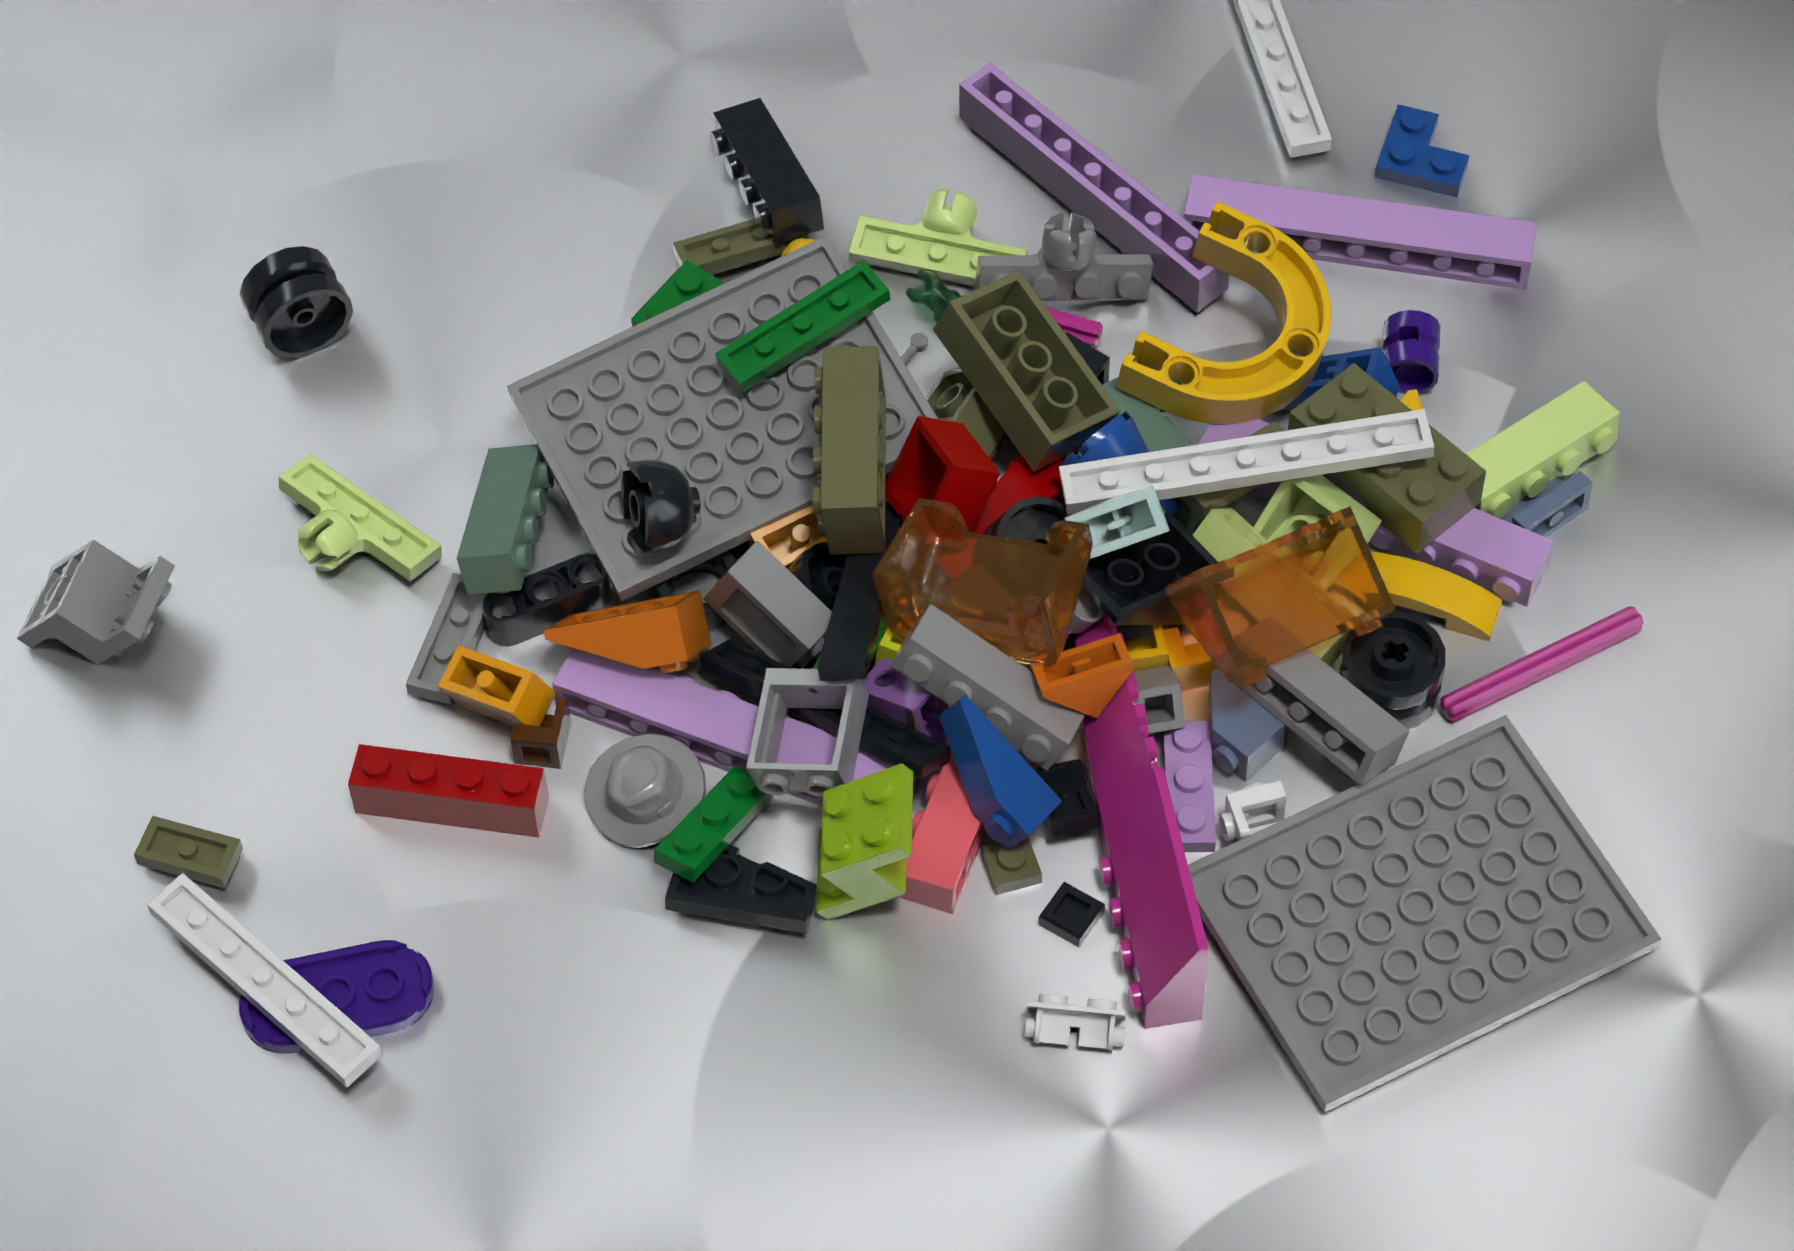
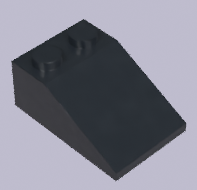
[1059,511,1227,625]

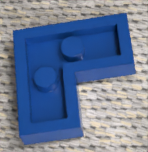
[1375,104,1470,198]

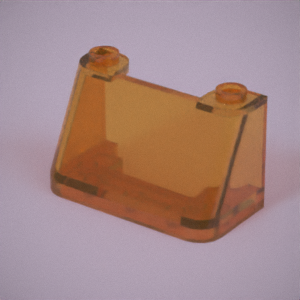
[872,498,1093,667]
[1163,506,1396,688]

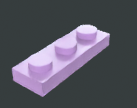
[1163,721,1216,852]

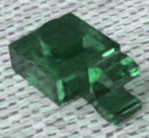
[906,270,961,322]

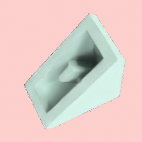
[1065,486,1169,562]

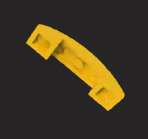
[1327,551,1502,641]

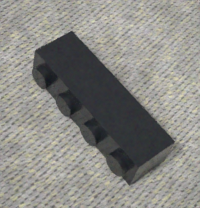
[710,98,824,245]

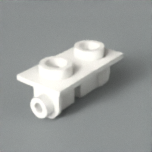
[1025,994,1126,1051]

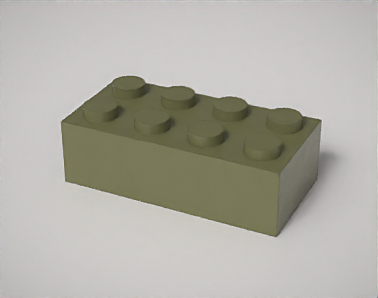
[933,270,1121,472]
[813,346,886,555]
[1288,363,1486,554]

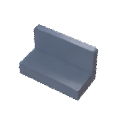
[1500,471,1593,537]

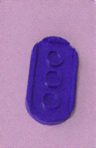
[239,940,434,1054]

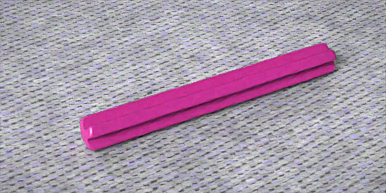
[1439,606,1644,721]

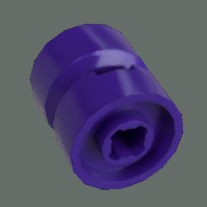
[1382,310,1441,394]

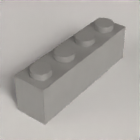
[890,603,1085,771]
[1221,618,1410,786]

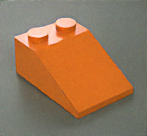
[543,590,712,673]

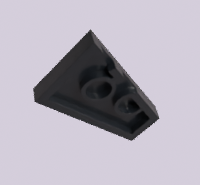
[665,844,817,934]

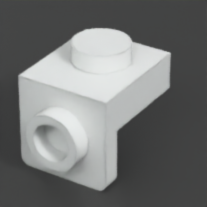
[1219,780,1287,843]

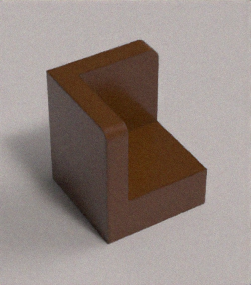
[511,698,572,769]

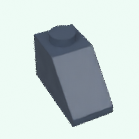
[1208,668,1286,782]

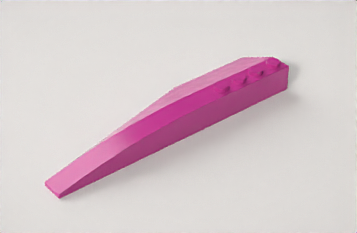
[1074,613,1209,1029]

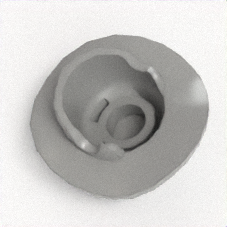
[584,734,706,848]

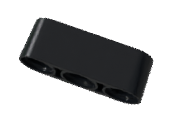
[482,553,612,647]

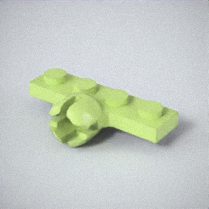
[848,189,1028,286]
[278,454,442,581]

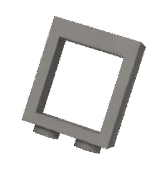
[703,540,832,669]
[746,668,869,797]

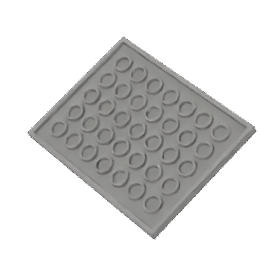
[506,236,938,601]
[1188,715,1662,1113]

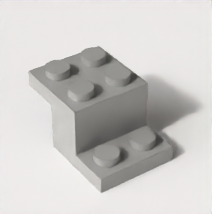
[16,539,175,665]

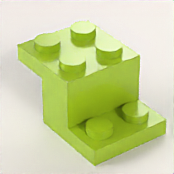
[816,763,913,920]

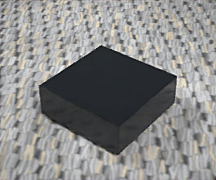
[1038,882,1105,948]

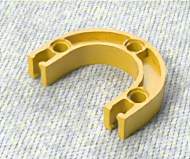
[1116,201,1332,424]

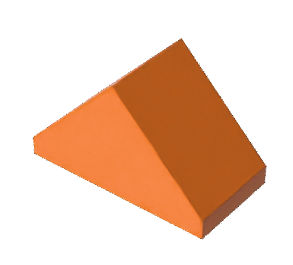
[1030,633,1134,718]

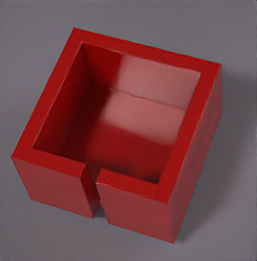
[886,416,1001,549]

